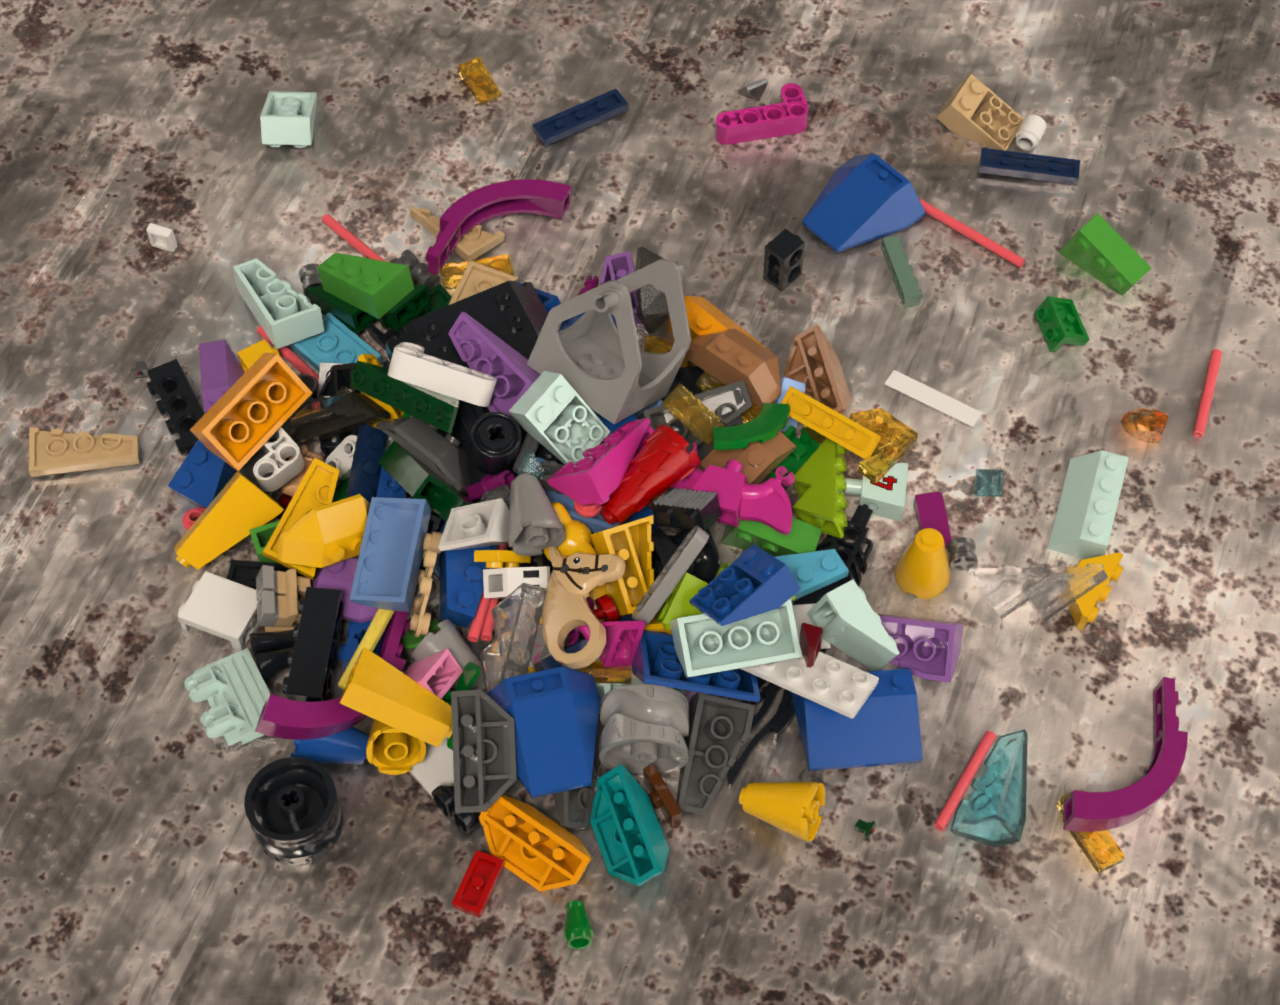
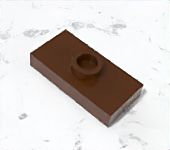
[644,764,682,829]

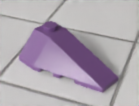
[448,312,541,420]
[199,339,245,413]
[878,614,964,682]

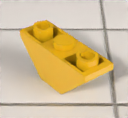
[1064,552,1124,631]

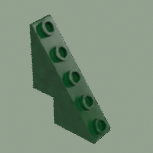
[306,284,432,334]
[351,360,459,434]
[378,441,475,523]

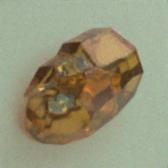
[1121,408,1170,443]

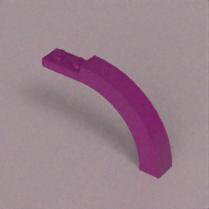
[426,179,572,276]
[255,611,410,740]
[1063,677,1188,832]

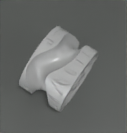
[599,684,689,776]

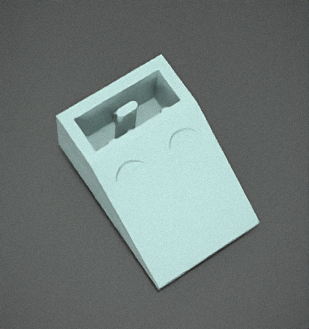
[509,371,610,464]
[807,579,900,671]

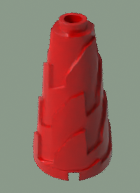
[600,424,700,525]

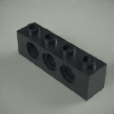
[146,359,204,456]

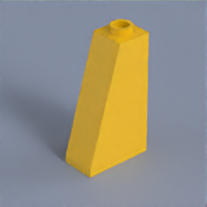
[174,471,284,570]
[340,647,452,747]

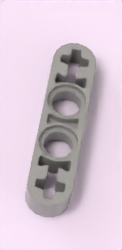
[631,526,709,626]

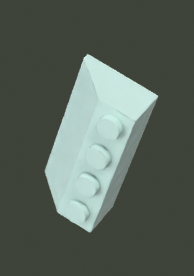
[1047,450,1129,559]
[670,599,802,678]

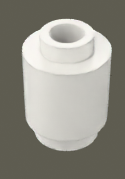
[1016,115,1047,151]

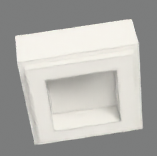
[146,223,177,252]

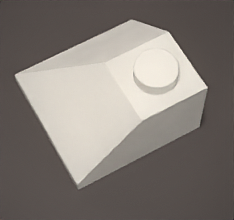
[438,498,509,551]

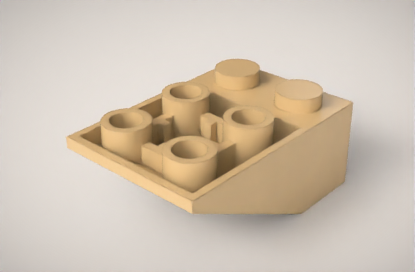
[936,74,1024,151]

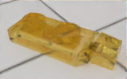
[661,384,724,445]
[1056,792,1125,874]

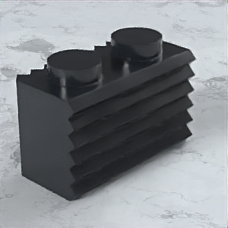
[652,486,721,532]

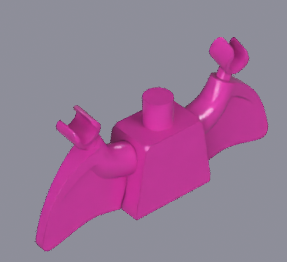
[658,442,795,535]

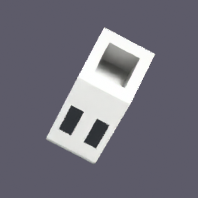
[483,566,550,599]

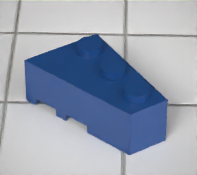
[168,439,236,509]
[439,522,497,628]

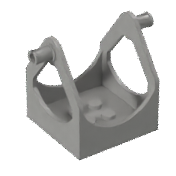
[526,259,691,424]

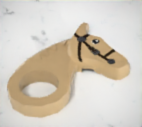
[542,546,626,670]

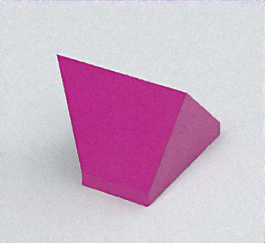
[578,621,645,667]

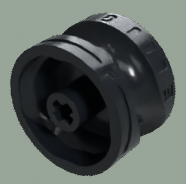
[651,528,721,605]
[244,757,344,865]

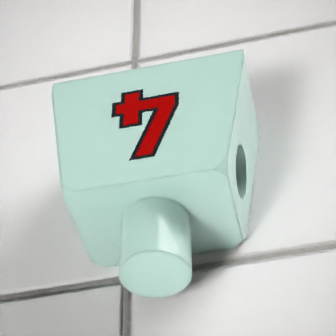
[844,463,908,521]

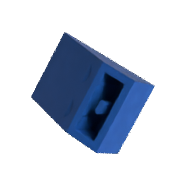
[689,544,801,626]

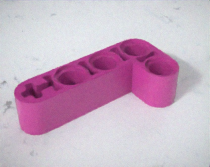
[715,83,808,145]

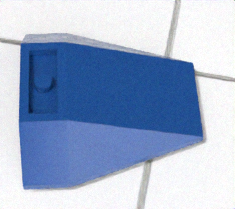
[802,153,926,253]
[487,666,600,798]

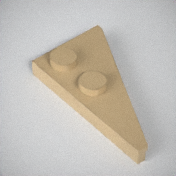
[410,206,505,263]

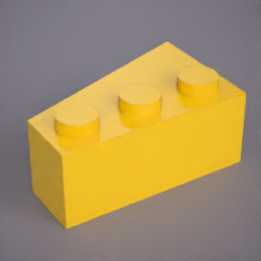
[591,515,654,616]

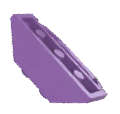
[310,558,379,623]

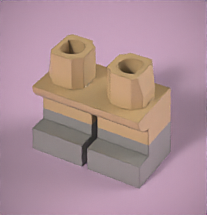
[256,565,311,627]

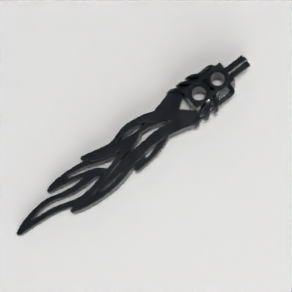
[727,504,873,788]

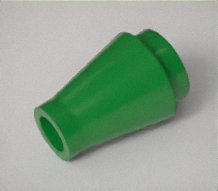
[563,900,594,949]

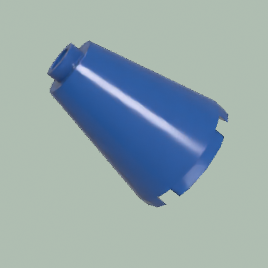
[290,727,369,764]

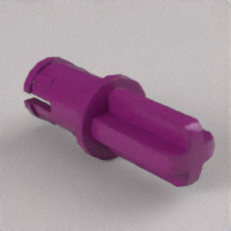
[466,470,515,500]

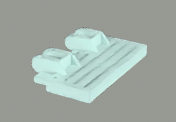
[184,648,270,746]

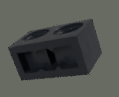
[763,229,805,292]

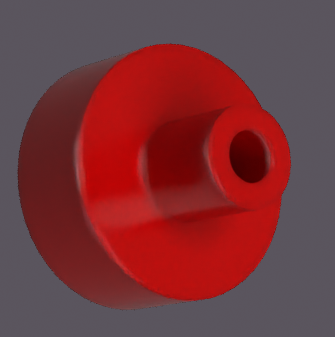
[592,594,619,621]

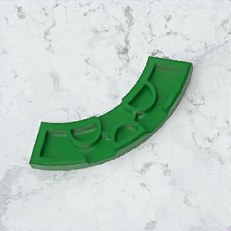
[712,403,790,450]

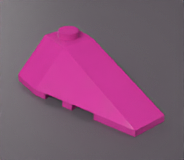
[547,417,650,506]

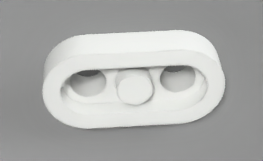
[325,435,358,480]

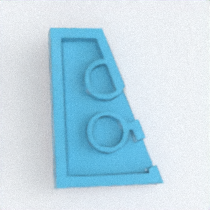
[775,549,849,602]

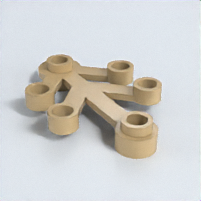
[409,531,443,638]

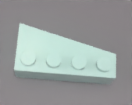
[233,258,325,349]

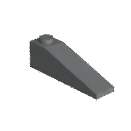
[637,380,752,452]

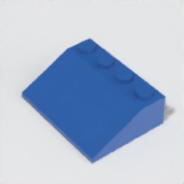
[632,630,761,702]
[791,668,923,771]

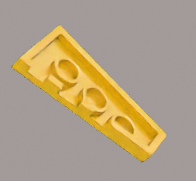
[262,458,340,580]

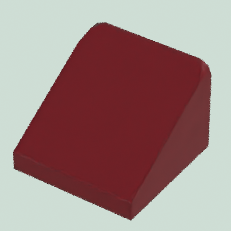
[799,623,823,668]

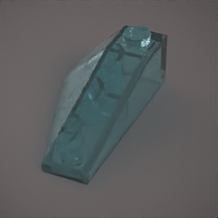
[950,729,1028,847]

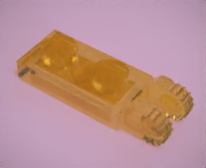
[440,254,514,290]

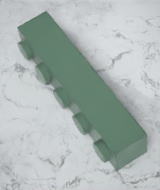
[881,235,922,308]

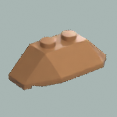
[784,324,852,414]
[685,328,782,409]
[699,430,796,523]

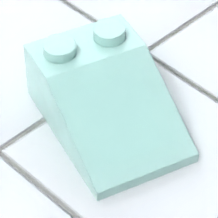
[260,91,317,148]

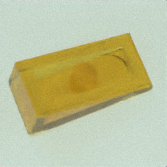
[458,57,502,105]

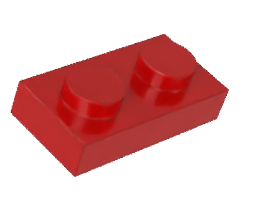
[452,850,505,918]

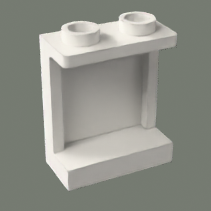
[178,571,258,651]

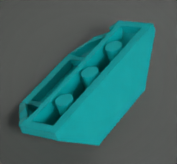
[590,764,669,886]

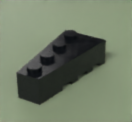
[282,587,345,702]

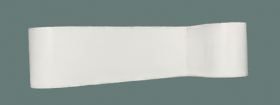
[387,342,497,407]
[253,427,305,492]

